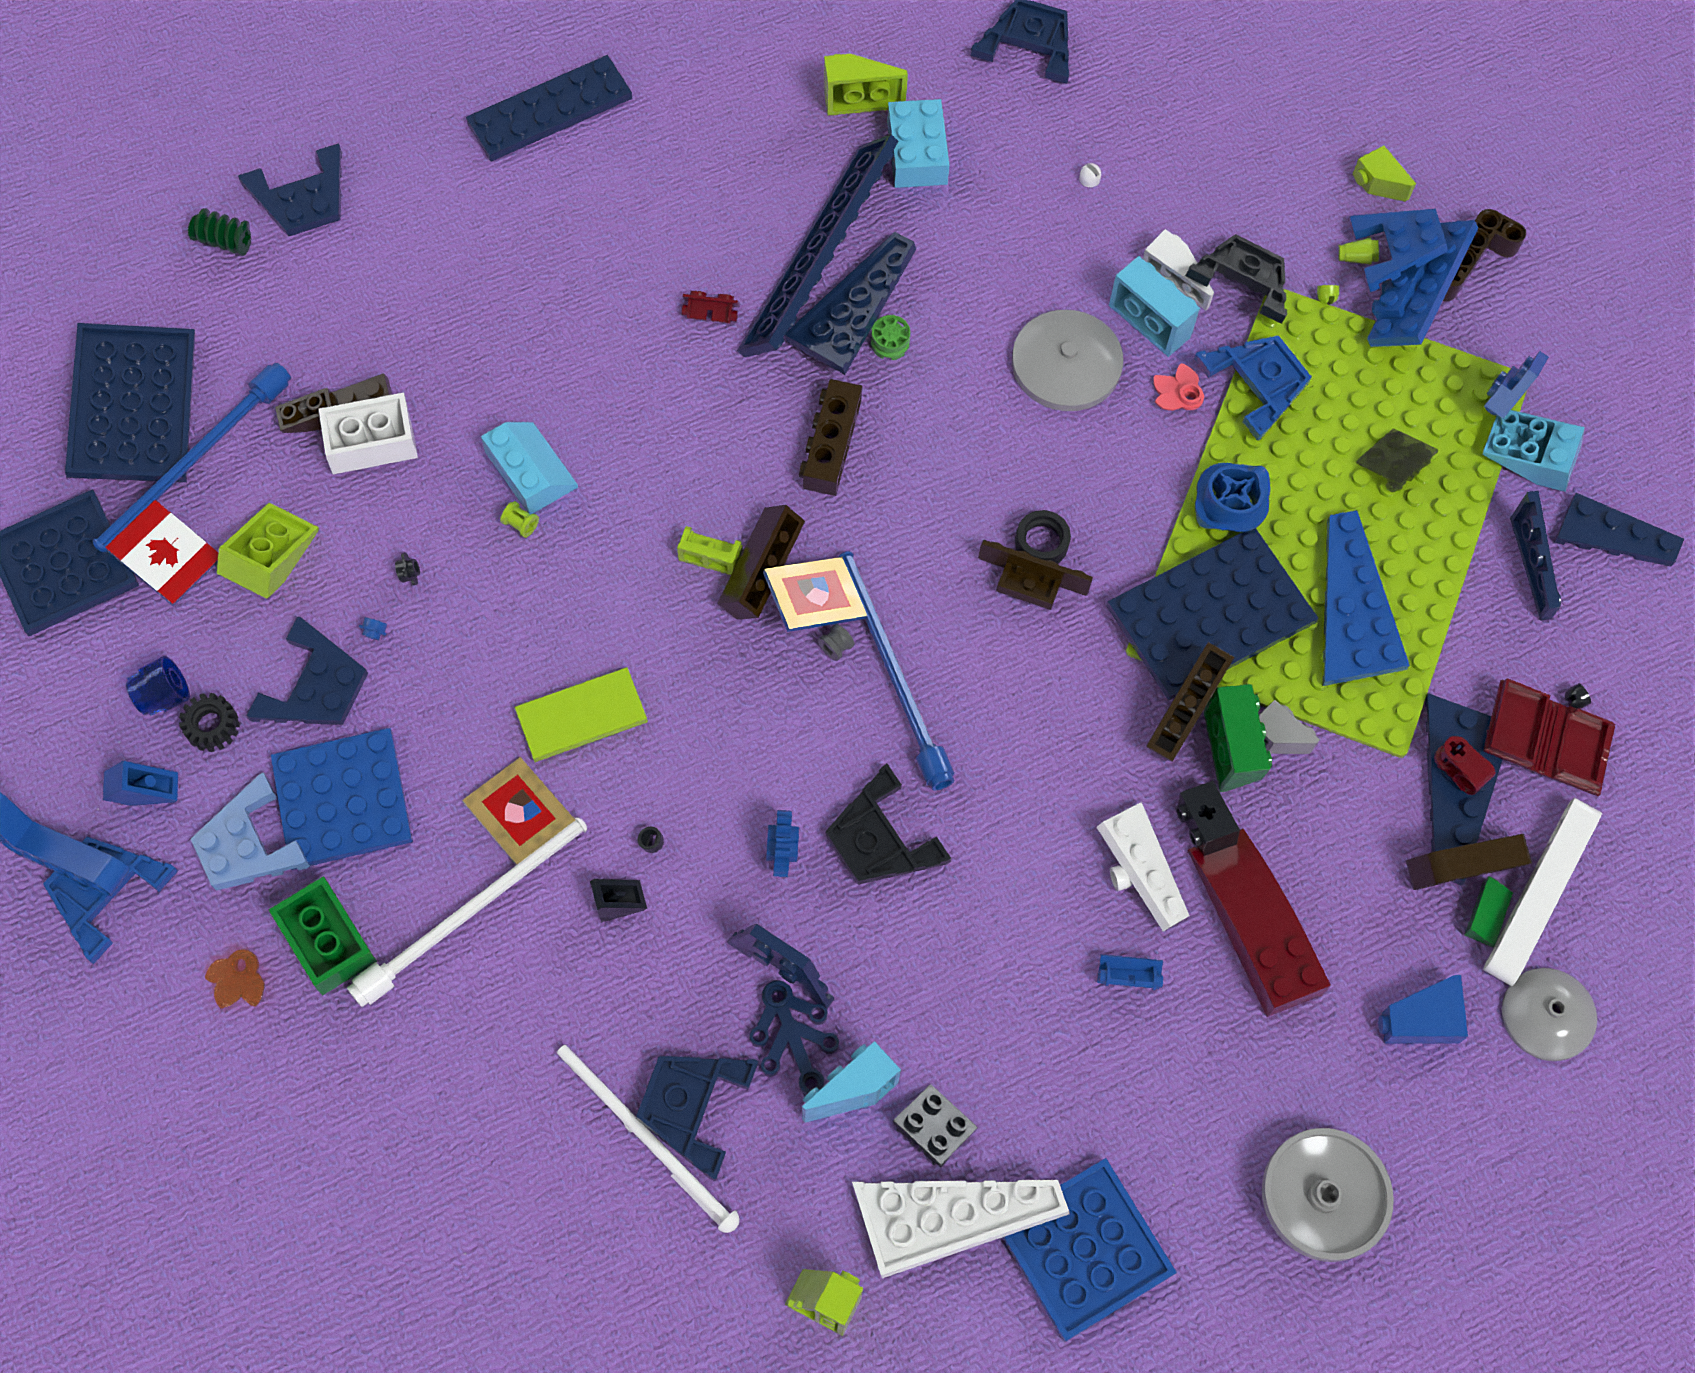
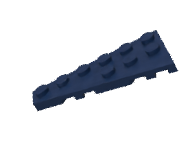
[784,232,916,375]

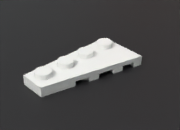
[1097,802,1189,931]

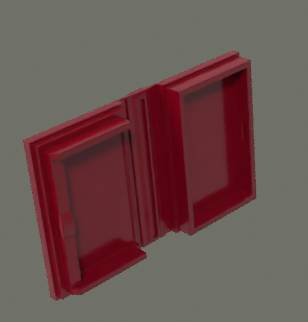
[1483,678,1616,796]

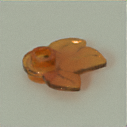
[205,949,265,1009]

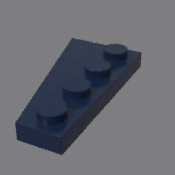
[1510,490,1561,621]
[1554,493,1684,567]

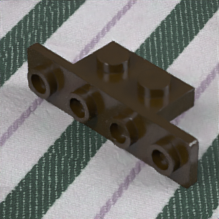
[978,540,1093,610]

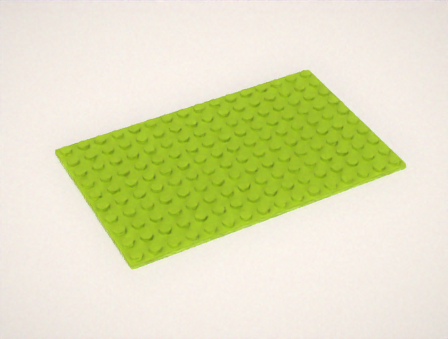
[1126,289,1527,758]

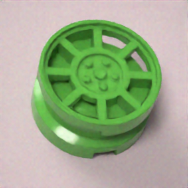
[871,315,910,360]

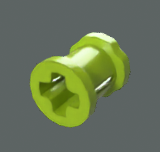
[500,501,539,538]

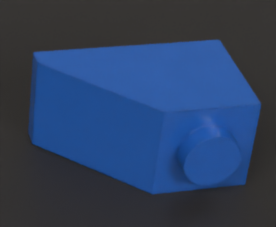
[103,761,178,806]

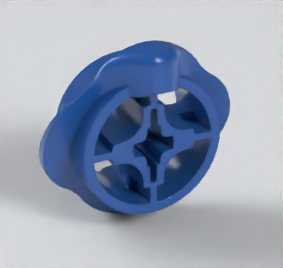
[1195,463,1270,532]

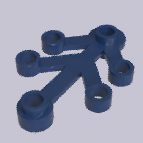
[750,980,839,1095]

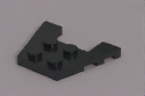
[1185,234,1287,324]
[825,763,951,885]

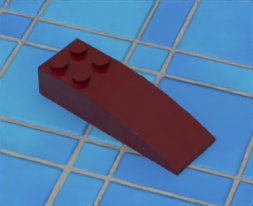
[1188,828,1331,1017]

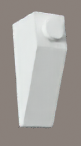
[1143,229,1214,311]

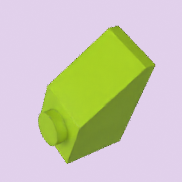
[1352,145,1416,202]

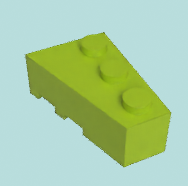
[785,1269,863,1336]

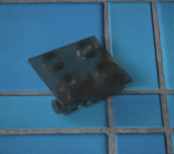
[1356,428,1438,492]

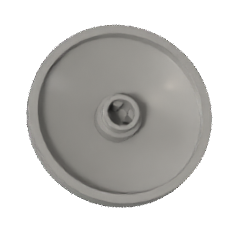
[1012,310,1123,411]
[1262,1128,1394,1262]

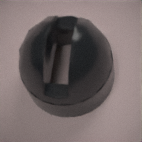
[1565,683,1591,709]
[638,826,664,853]

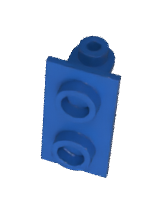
[1097,954,1163,990]

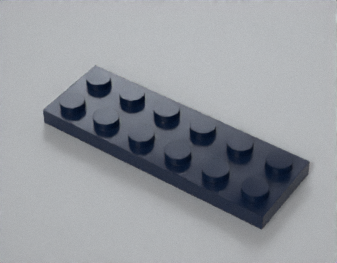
[466,55,632,162]

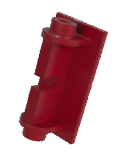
[682,291,740,324]

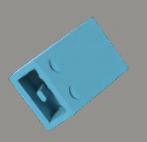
[1483,410,1585,492]
[802,1041,901,1123]

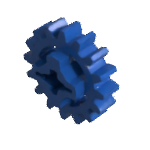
[766,810,799,877]

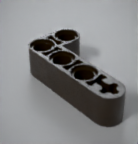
[1443,209,1527,301]
[1405,834,1532,890]

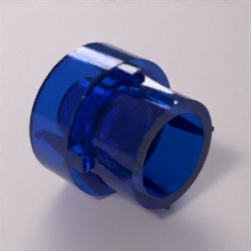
[126,656,190,716]

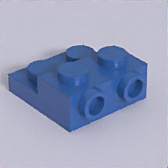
[1484,351,1549,419]

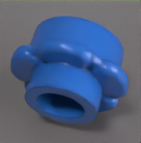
[358,617,387,641]

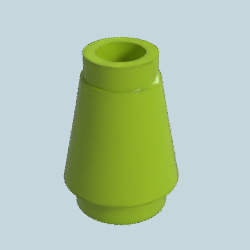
[1338,238,1379,265]

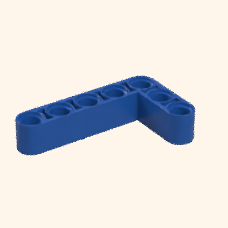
[0,792,130,896]

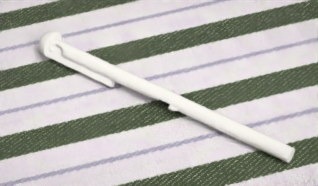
[557,1045,739,1233]

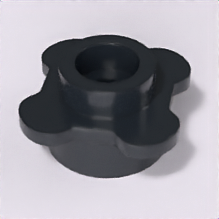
[395,552,420,585]

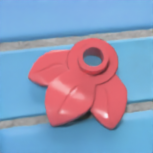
[1153,363,1204,411]

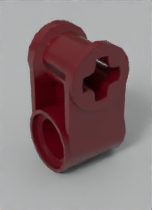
[1434,736,1496,795]

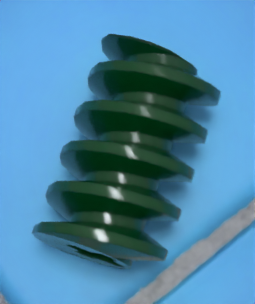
[188,208,251,256]

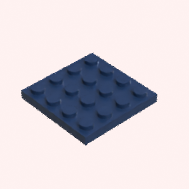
[0,489,140,636]

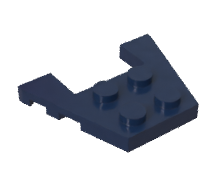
[970,0,1069,84]
[238,143,342,237]
[247,617,368,725]
[727,924,834,1010]
[635,1056,759,1181]

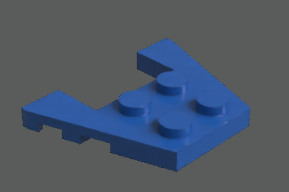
[1350,209,1448,292]
[1194,336,1312,441]
[43,837,178,964]

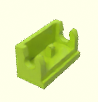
[677,526,743,575]

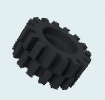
[179,693,240,752]

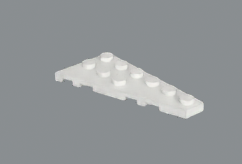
[852,1180,1070,1278]

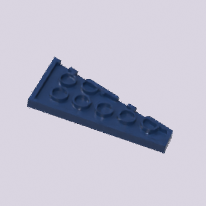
[1425,693,1503,886]

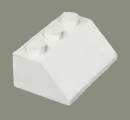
[319,393,418,474]

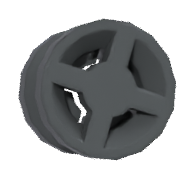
[818,624,855,661]

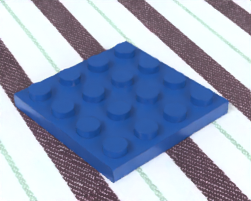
[271,728,413,870]
[1002,1158,1177,1343]

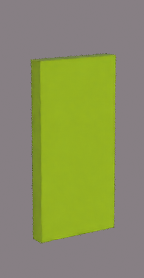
[515,667,648,762]

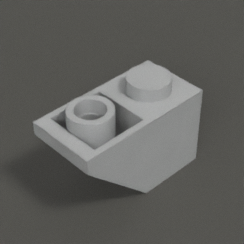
[1259,700,1320,754]

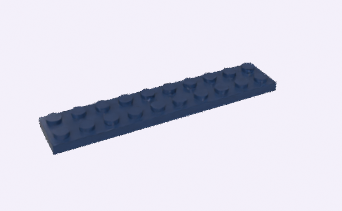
[737,134,899,358]

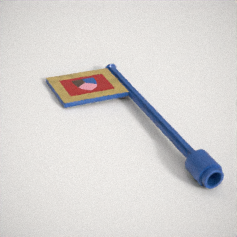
[763,551,955,791]

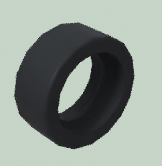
[1015,510,1071,564]

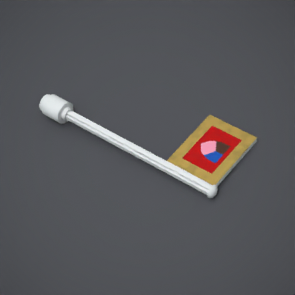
[347,757,587,1007]

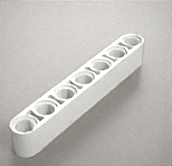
[1483,797,1602,986]

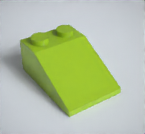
[824,54,908,116]
[217,503,319,599]

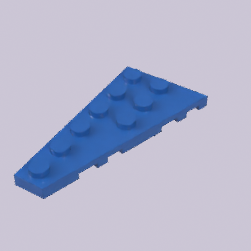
[1322,510,1410,686]

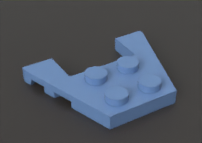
[191,773,310,891]

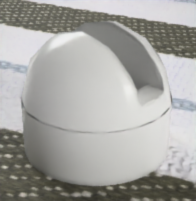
[1079,163,1101,187]
[1110,865,1132,891]

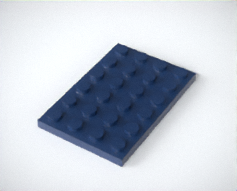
[65,323,195,483]
[1106,528,1319,701]

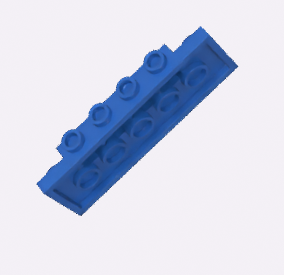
[1367,220,1478,347]

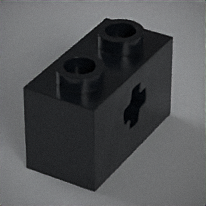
[1176,781,1240,856]

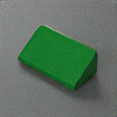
[1464,876,1513,948]

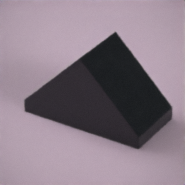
[590,879,647,923]

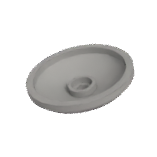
[1502,968,1597,1061]

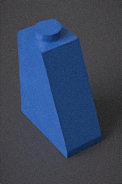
[1378,975,1468,1044]

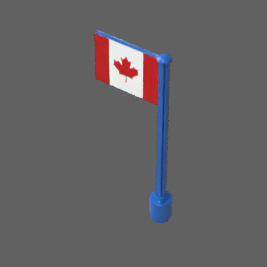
[93,362,291,606]

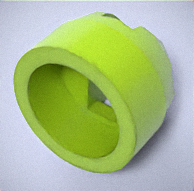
[1317,285,1340,305]

